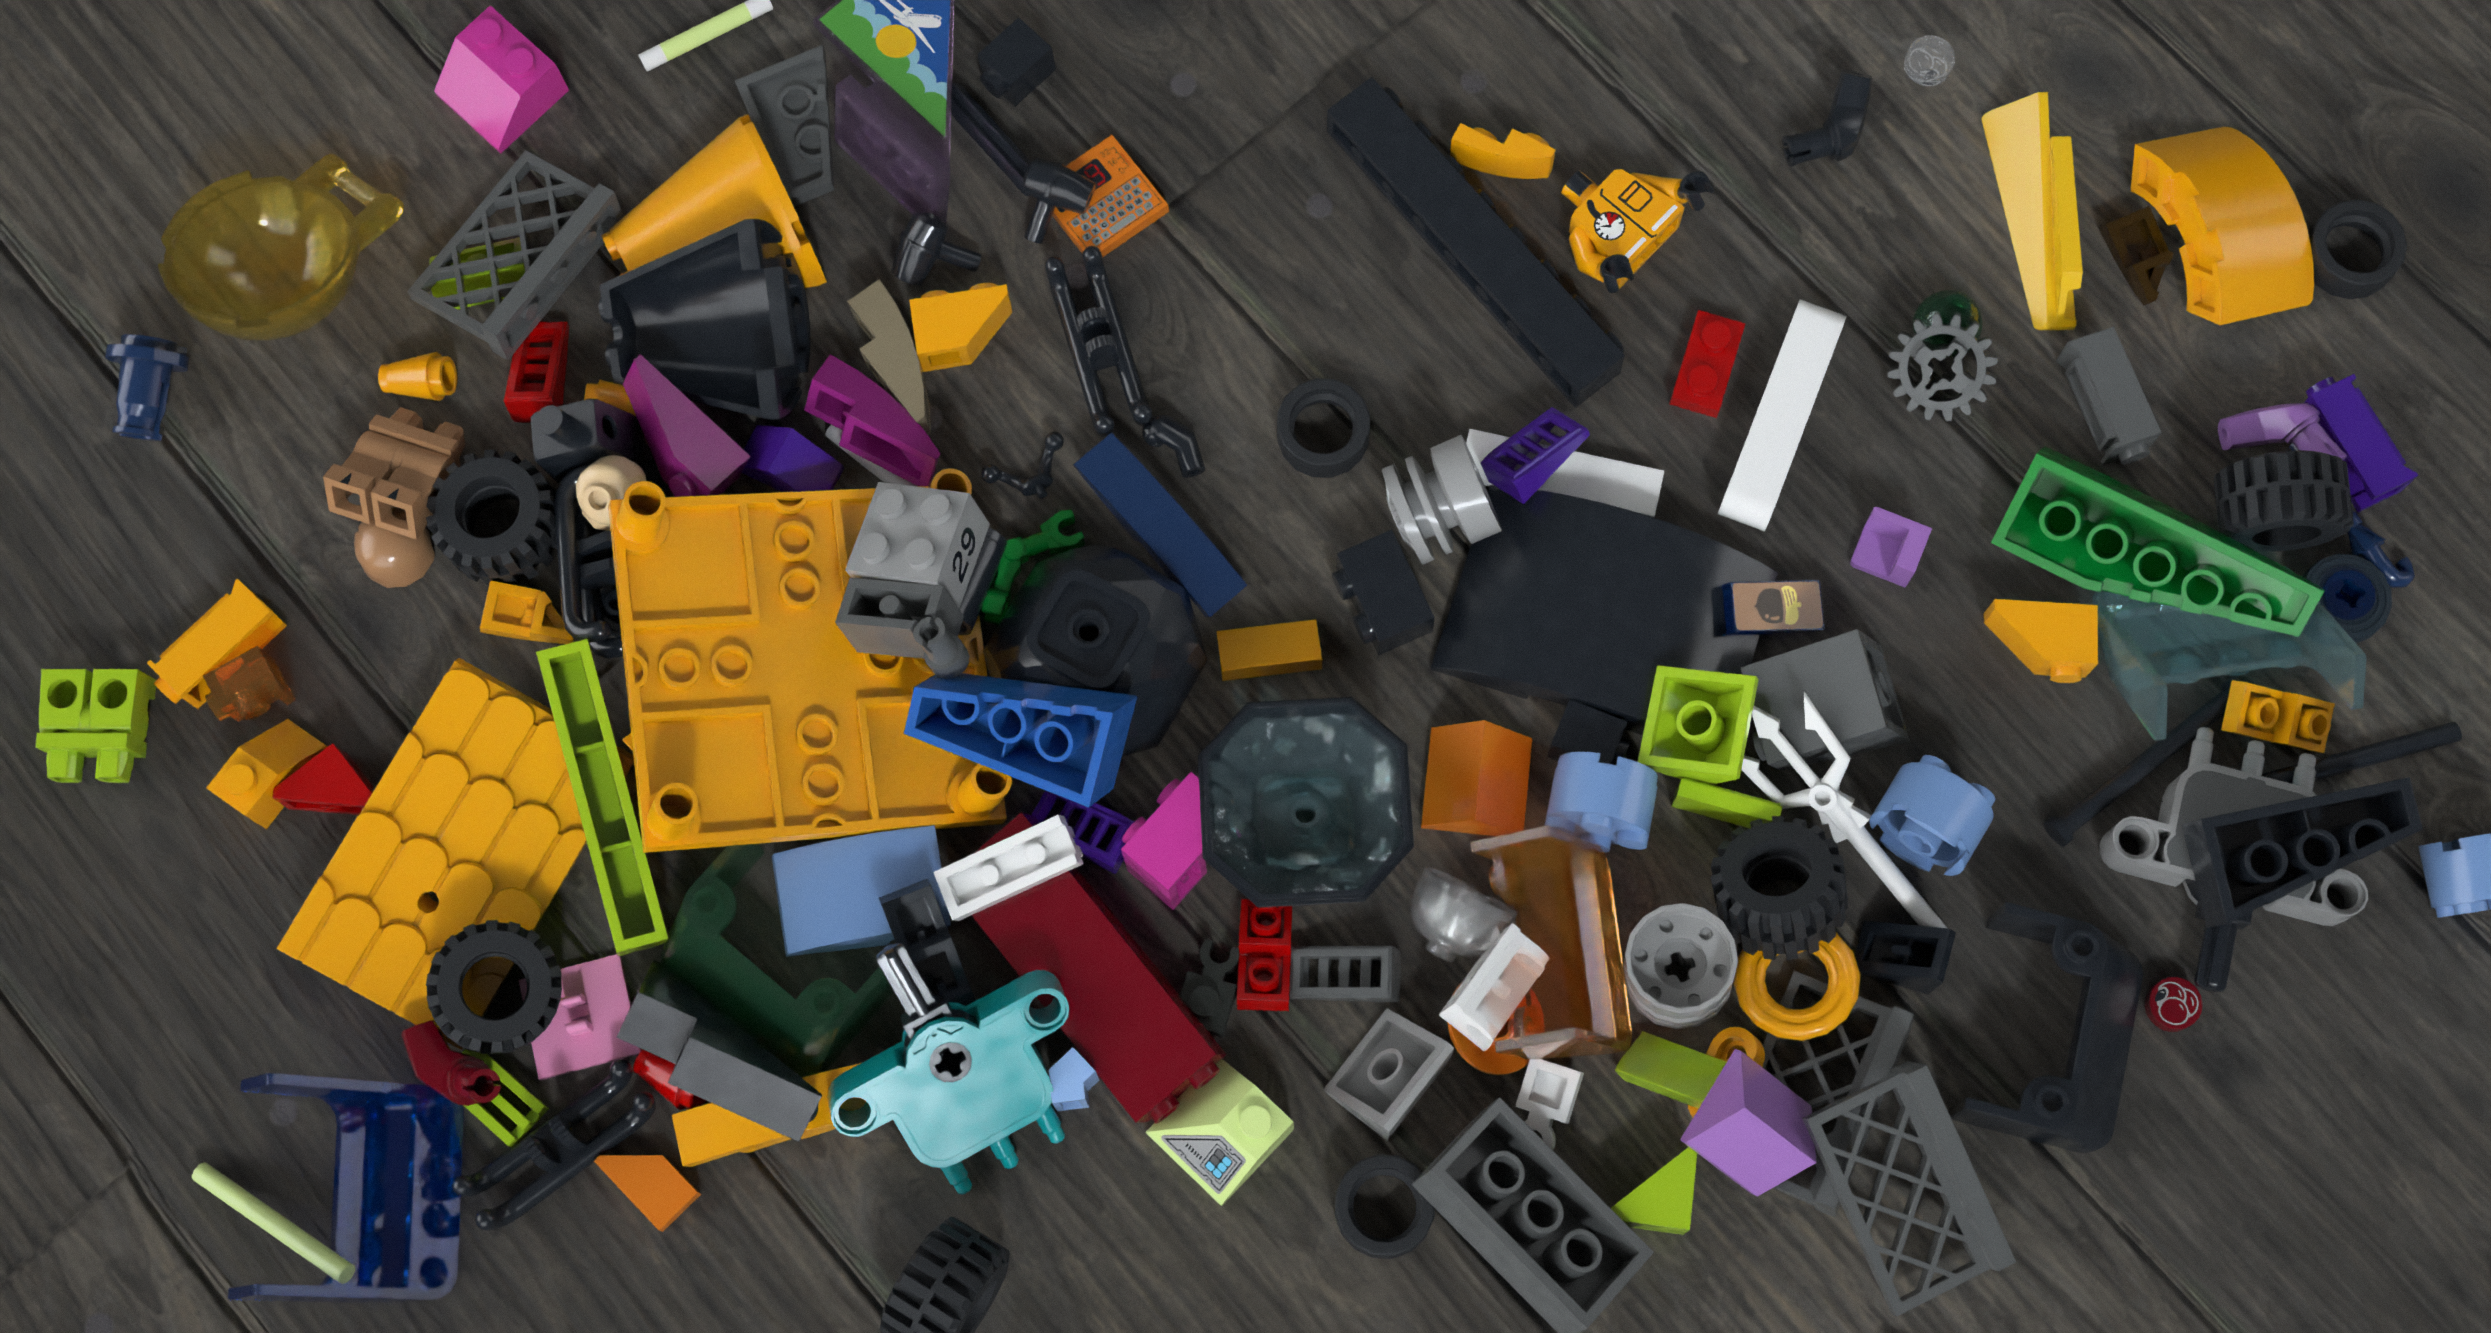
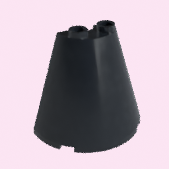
[599,219,811,420]

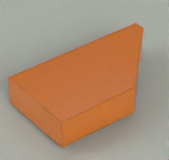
[594,1155,701,1232]

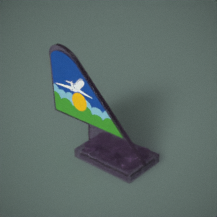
[813,0,954,223]

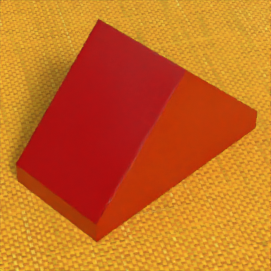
[272,743,375,815]

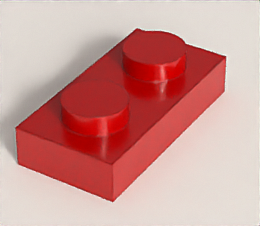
[1669,310,1746,418]

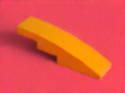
[672,1063,866,1167]

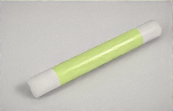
[638,0,773,72]

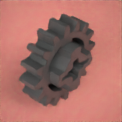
[1887,312,1998,421]

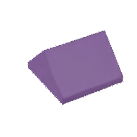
[1680,1049,1816,1197]

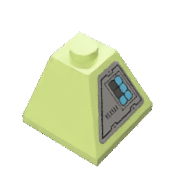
[1146,1059,1294,1206]

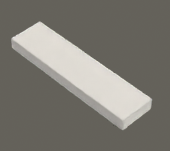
[1466,429,1664,518]

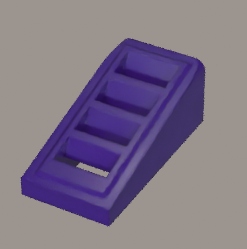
[1480,407,1590,504]
[1032,790,1135,875]

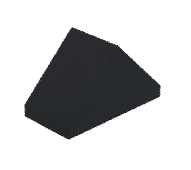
[1855,921,1956,995]

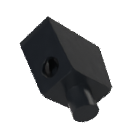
[531,399,646,484]

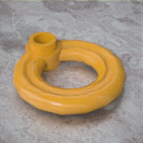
[1733,932,1861,1041]

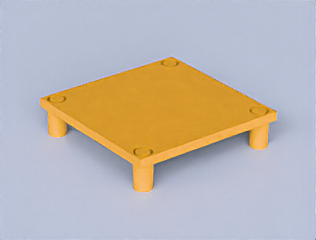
[608,468,1012,853]

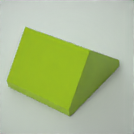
[1638,666,1759,785]

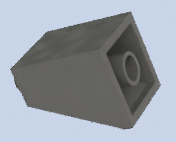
[1741,629,1910,771]

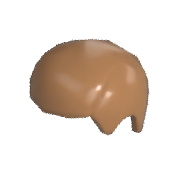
[354,508,435,588]

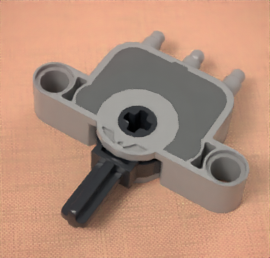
[2099,727,2368,992]

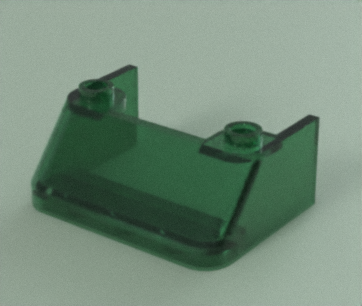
[661,844,894,1078]

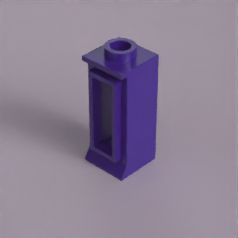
[2304,374,2419,513]

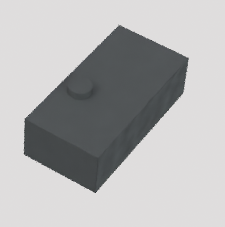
[1412,1097,1654,1333]

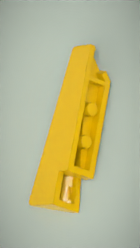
[1982,92,2083,330]

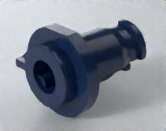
[105,334,190,441]

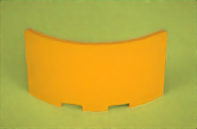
[2131,127,2314,325]

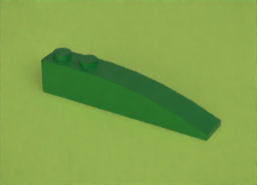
[1991,446,2325,637]

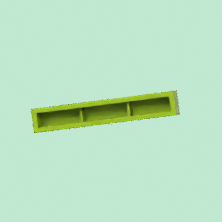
[536,639,668,957]

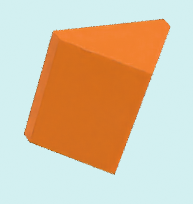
[1421,720,1532,839]

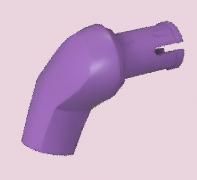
[2218,403,2347,460]

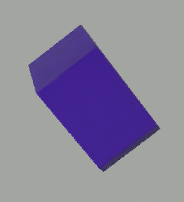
[742,425,845,492]

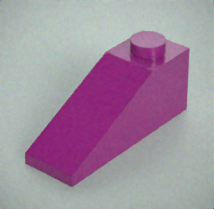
[623,354,750,497]

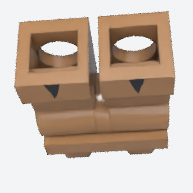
[323,407,465,540]

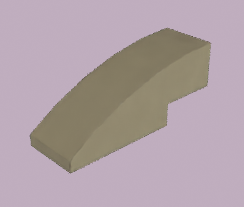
[847,279,931,436]

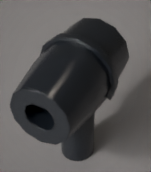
[1023,157,1096,244]
[891,211,981,286]

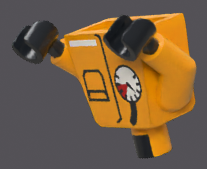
[1561,169,1715,294]

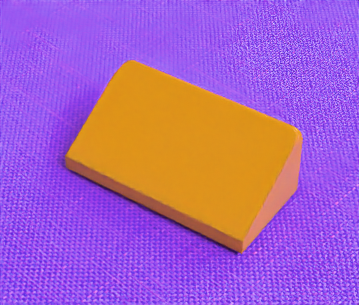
[1217,619,1322,681]

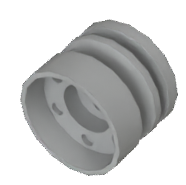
[1382,435,1502,565]
[1624,903,1738,1029]

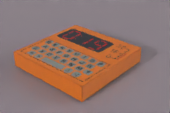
[1052,135,1169,258]

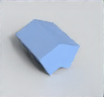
[1049,1047,1099,1112]

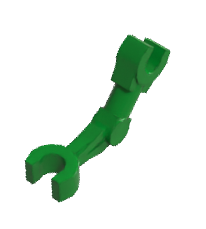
[982,510,1085,625]

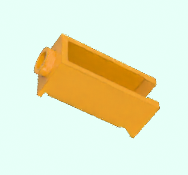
[147,578,287,709]

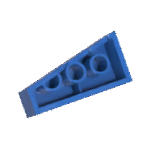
[904,673,1137,807]

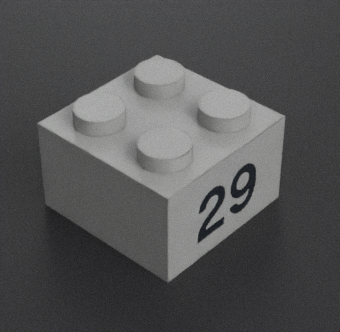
[845,482,990,608]

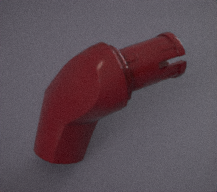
[402,1020,501,1106]

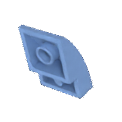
[771,825,951,957]

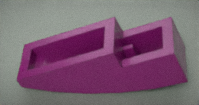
[804,354,940,486]

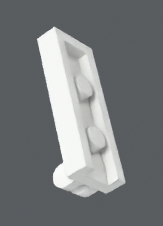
[933,815,1083,921]

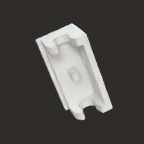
[1439,923,1550,1051]

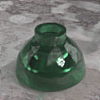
[1913,290,1983,357]

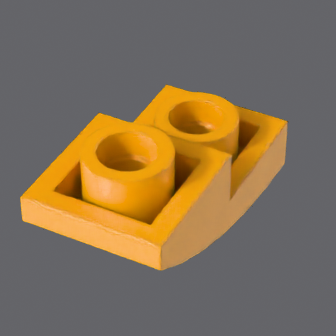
[1450,123,1556,179]
[2221,680,2335,753]

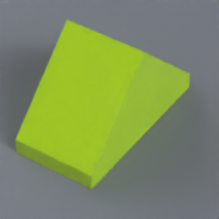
[1611,1147,1697,1235]

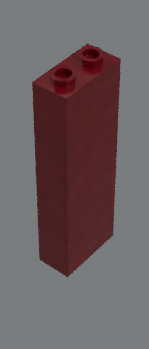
[972,812,1227,1124]

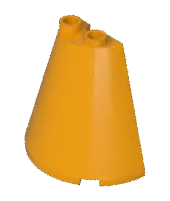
[601,114,827,288]

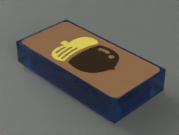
[1722,580,1825,635]

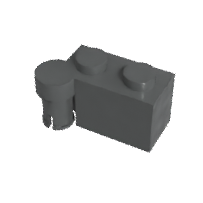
[835,578,970,679]

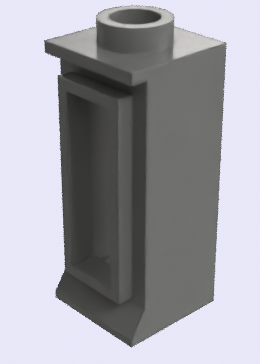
[2056,327,2162,465]

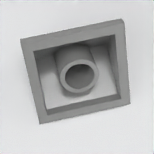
[1323,1008,1454,1141]

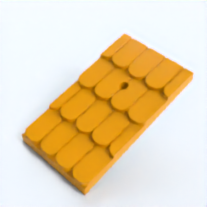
[277,658,634,1050]

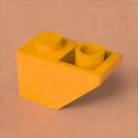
[909,283,1012,372]

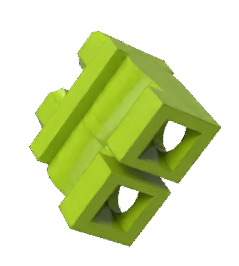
[35,669,156,783]

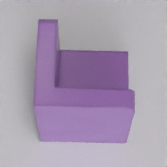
[1850,507,1932,588]

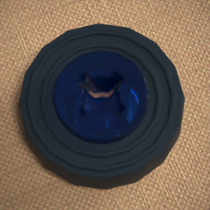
[2302,554,2392,645]

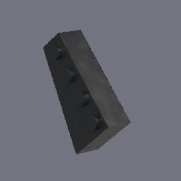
[2182,777,2423,928]

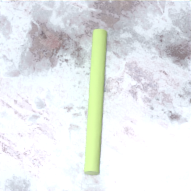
[192,1162,355,1284]

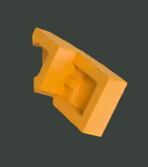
[480,580,574,644]

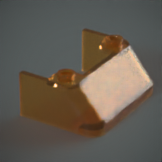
[1470,825,1632,1060]

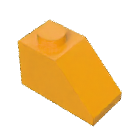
[1984,599,2098,683]
[206,719,328,830]

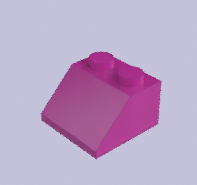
[434,6,569,154]

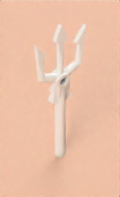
[1741,691,1947,928]

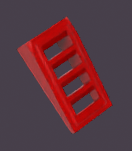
[504,322,570,423]

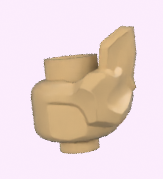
[576,455,646,531]

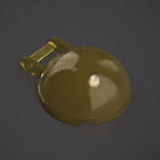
[158,154,404,340]

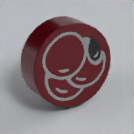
[2145,977,2203,1032]

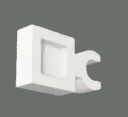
[1515,1056,1584,1150]

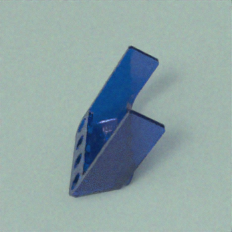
[228,1073,464,1303]

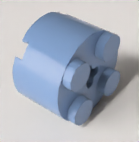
[1544,752,1658,853]
[1870,755,1996,876]
[2418,833,2491,918]

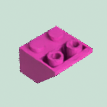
[1121,772,1207,910]

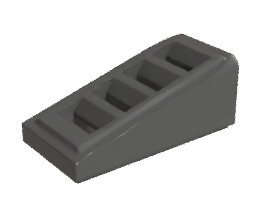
[1290,946,1401,1002]

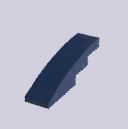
[1073,433,1247,617]

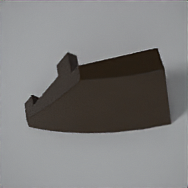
[2099,206,2174,306]

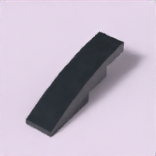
[879,878,976,1057]

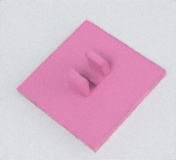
[519,954,641,1081]

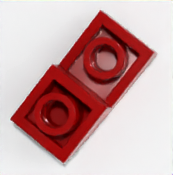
[1237,899,1293,1011]

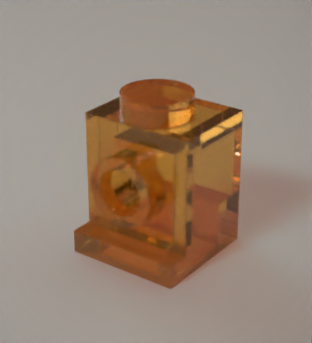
[203,646,296,722]

